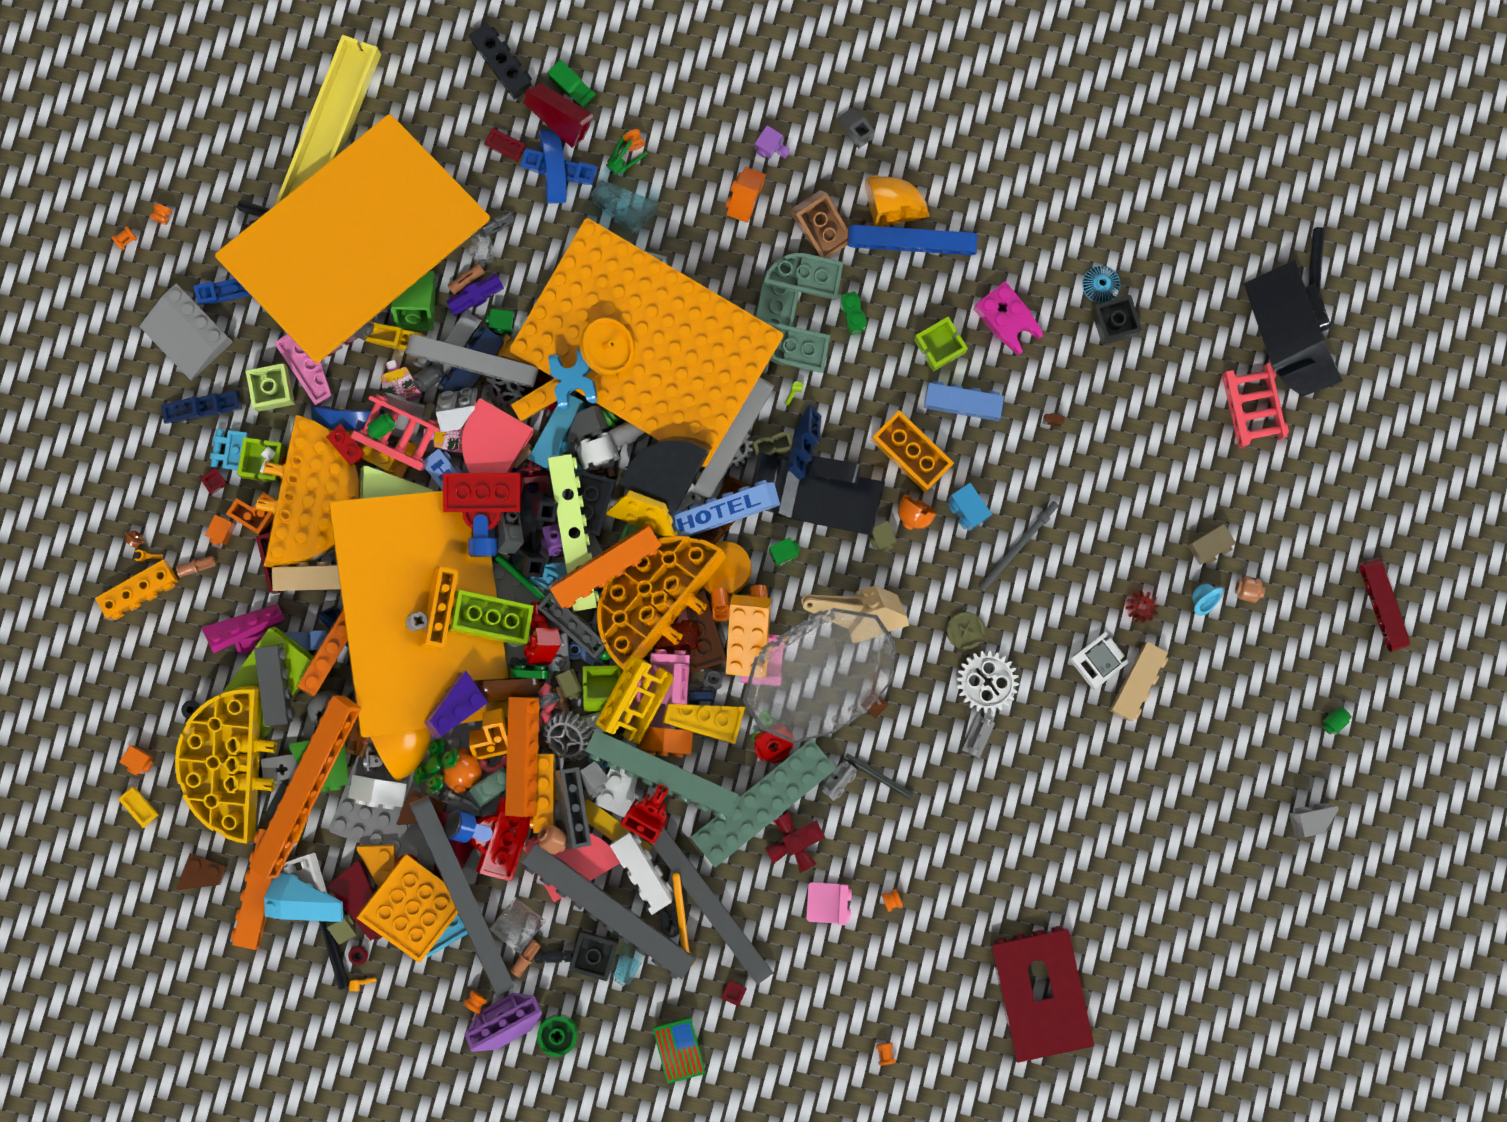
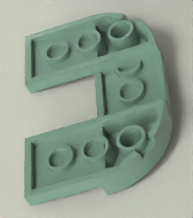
[755,253,843,373]

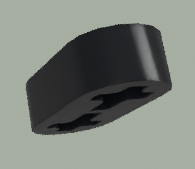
[660,900,679,938]

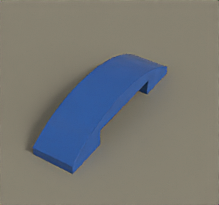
[539,130,566,204]
[520,148,598,185]
[193,279,251,305]
[311,405,385,430]

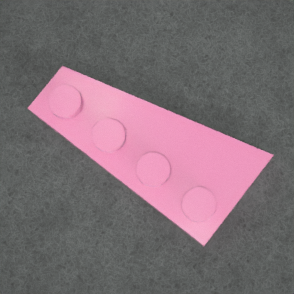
[274,334,332,406]

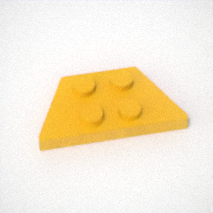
[606,490,678,537]

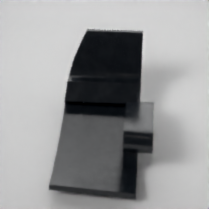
[1244,260,1343,396]
[751,452,885,536]

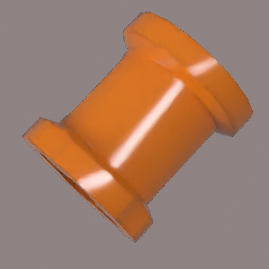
[111,225,137,251]
[876,1042,896,1066]

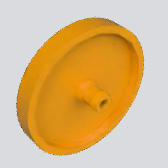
[580,318,634,375]
[703,541,752,595]

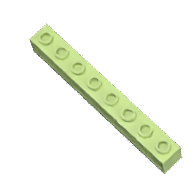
[547,453,599,611]

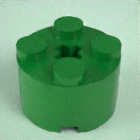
[537,1014,578,1057]

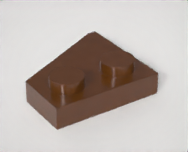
[396,789,447,825]
[176,853,228,890]

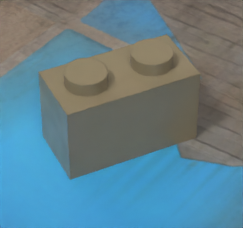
[1188,524,1236,565]

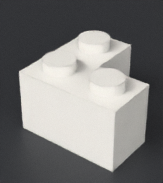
[348,775,407,810]

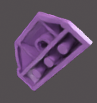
[465,993,542,1052]

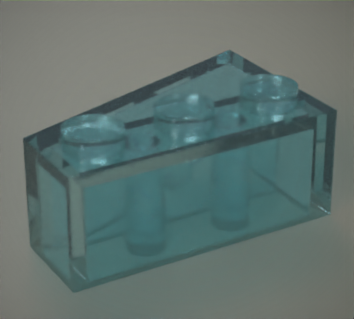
[590,180,659,236]

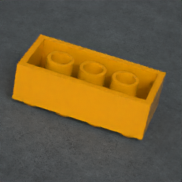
[871,410,954,493]
[726,595,771,678]

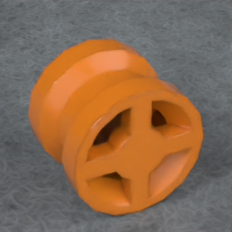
[623,129,646,152]
[149,203,172,225]
[881,889,903,912]
[463,990,488,1014]

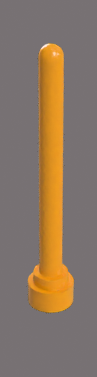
[672,873,695,966]

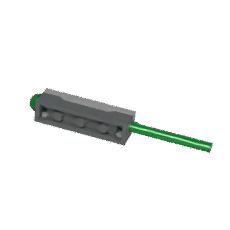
[495,554,611,660]

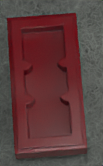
[484,128,526,162]

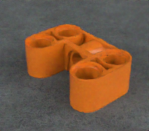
[711,585,768,621]

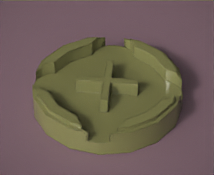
[946,612,985,650]

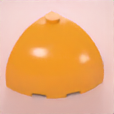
[865,175,929,227]
[370,728,432,782]

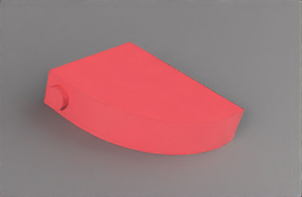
[462,398,535,473]
[523,830,620,902]

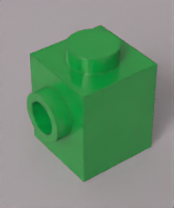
[486,309,515,335]

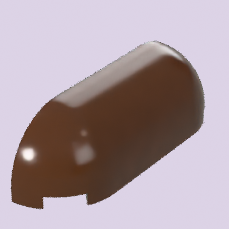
[473,678,545,703]

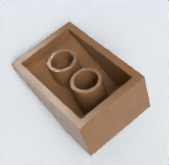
[789,190,848,258]

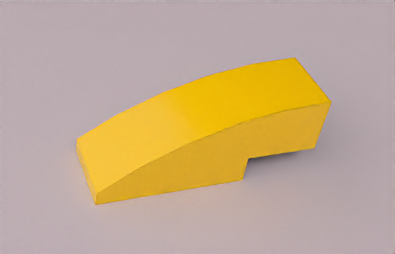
[361,323,426,351]

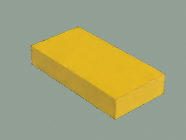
[118,786,159,828]

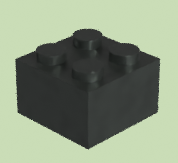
[1091,295,1143,346]
[569,931,619,981]

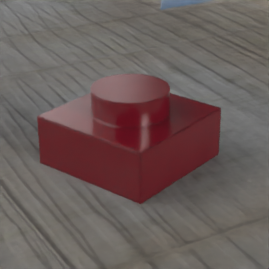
[200,468,228,495]
[721,980,747,1006]

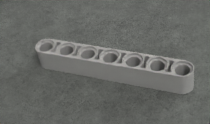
[405,334,539,388]
[693,377,775,499]

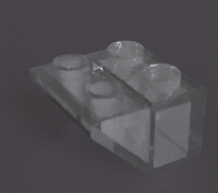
[489,897,546,954]

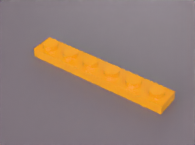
[511,369,600,422]

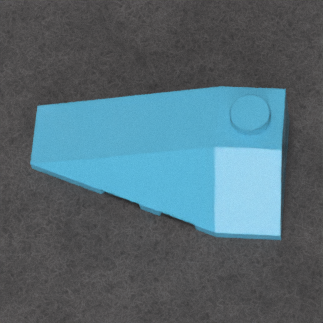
[264,872,344,922]

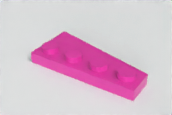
[201,604,285,653]

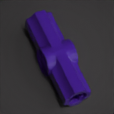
[446,274,504,316]

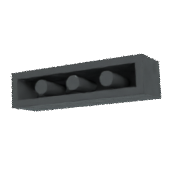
[254,644,295,726]
[554,767,591,849]

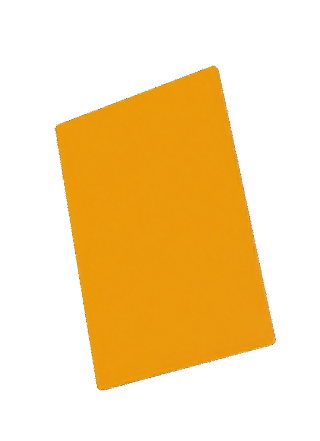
[215,114,490,363]
[510,218,784,467]
[329,491,509,738]

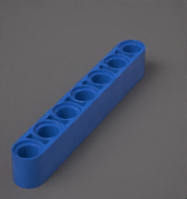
[847,225,978,255]

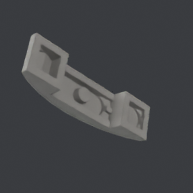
[431,312,483,383]

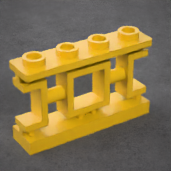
[595,655,674,744]

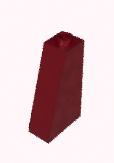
[523,83,594,148]
[327,860,382,941]

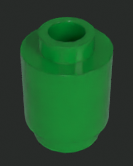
[366,412,397,440]
[1322,707,1352,735]

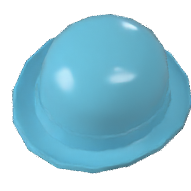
[1192,584,1223,616]

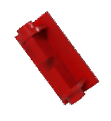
[326,424,365,466]

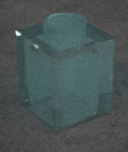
[612,954,641,986]

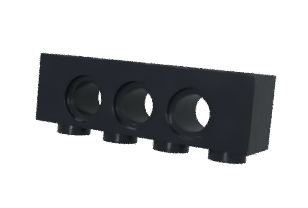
[469,23,532,100]

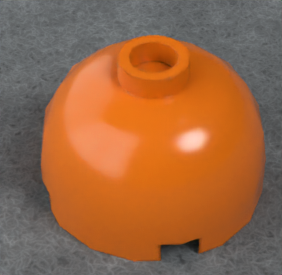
[898,494,937,530]

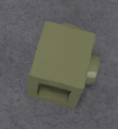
[869,521,897,552]
[326,908,356,945]

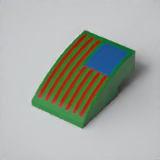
[653,1017,706,1084]

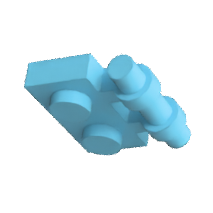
[210,429,249,471]

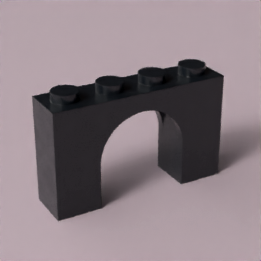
[509,488,558,578]

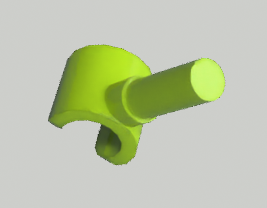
[784,381,804,406]

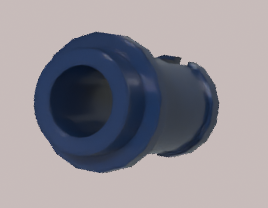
[690,688,714,704]

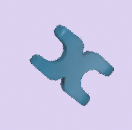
[548,348,598,410]

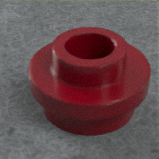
[348,945,368,966]

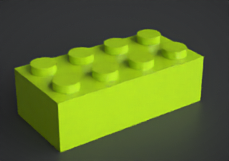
[448,590,534,646]

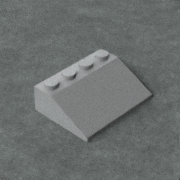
[139,284,233,381]

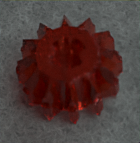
[1125,590,1159,623]

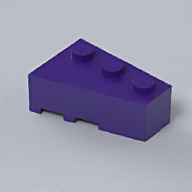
[424,671,488,738]

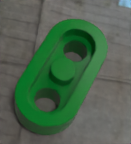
[510,665,549,679]

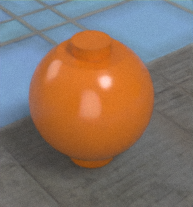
[443,749,482,794]

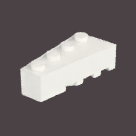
[610,831,674,915]

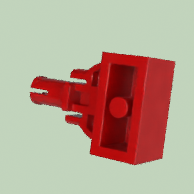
[524,601,561,665]
[620,784,669,844]

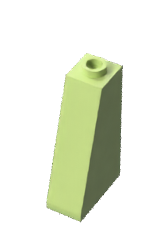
[359,466,432,499]

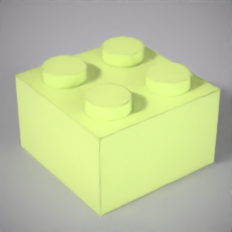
[246,363,295,412]

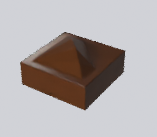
[1042,413,1065,426]
[861,691,889,719]

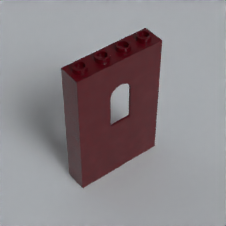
[990,925,1094,1063]

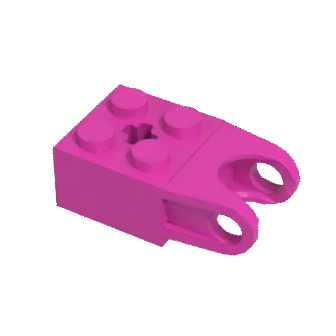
[974,281,1043,355]

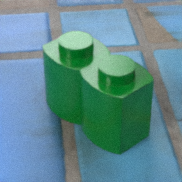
[840,291,866,335]

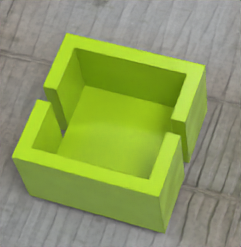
[914,316,968,372]
[237,437,286,484]
[583,665,622,712]

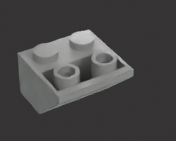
[436,388,477,432]
[1289,803,1339,837]

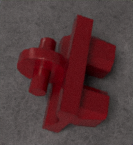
[521,461,549,493]

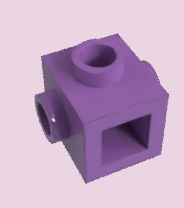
[541,524,563,556]

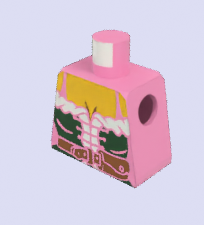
[381,360,423,401]
[423,420,467,456]

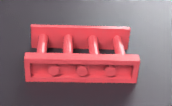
[1222,363,1289,448]
[351,394,442,471]

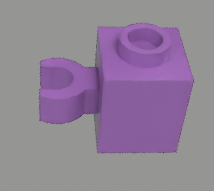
[755,125,790,159]

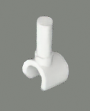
[260,447,275,473]

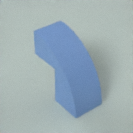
[284,631,326,652]

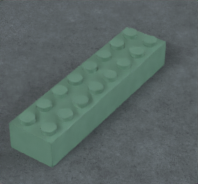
[585,730,741,820]
[691,739,836,868]

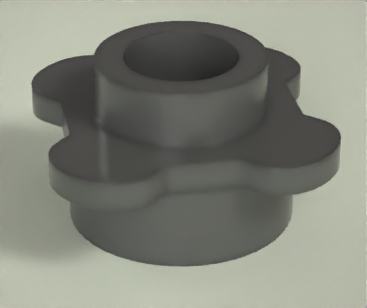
[703,668,724,689]

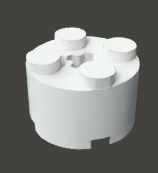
[576,432,620,471]

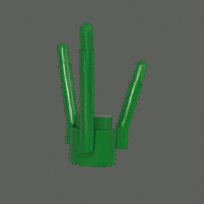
[606,130,648,175]

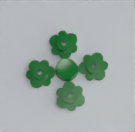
[413,739,459,794]

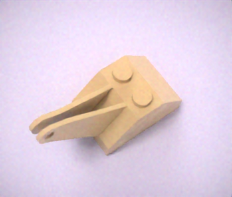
[801,585,909,642]

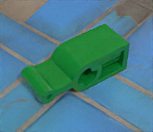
[547,60,596,108]

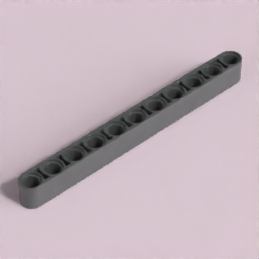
[409,796,514,996]
[651,827,773,985]

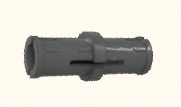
[478,211,514,238]

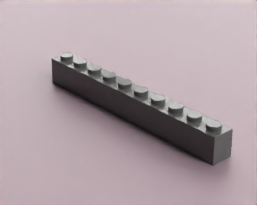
[522,842,696,979]

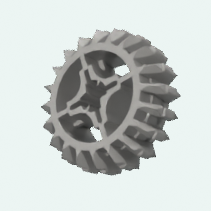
[543,710,594,762]

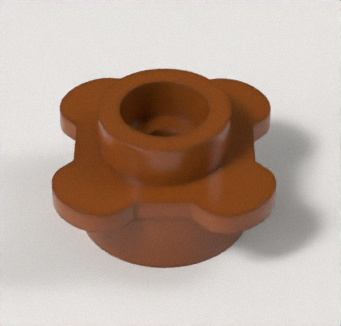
[125,531,146,548]

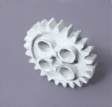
[956,651,1019,713]

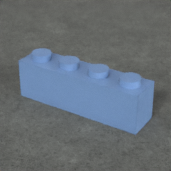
[924,381,1004,421]

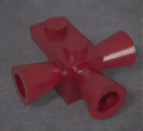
[765,812,826,873]

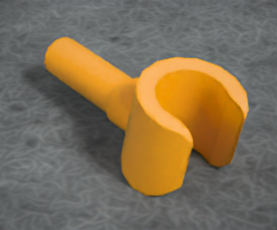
[134,549,163,562]
[349,977,376,991]

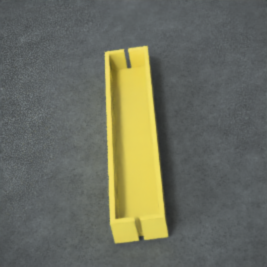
[274,35,381,206]

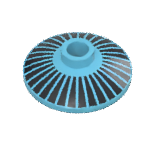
[1082,266,1120,303]

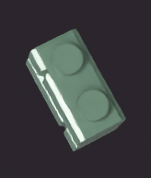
[467,767,506,809]

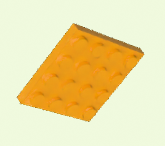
[356,853,458,963]

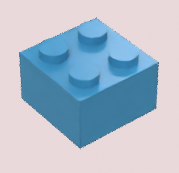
[947,483,992,531]

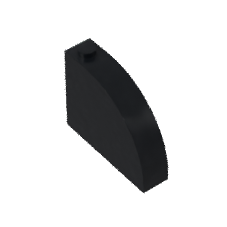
[619,436,712,515]

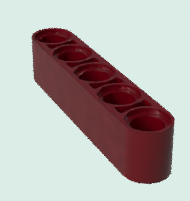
[1359,557,1410,652]

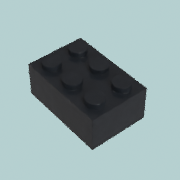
[569,470,616,537]

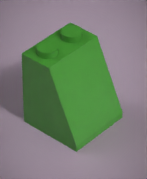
[391,271,436,331]
[289,741,349,792]

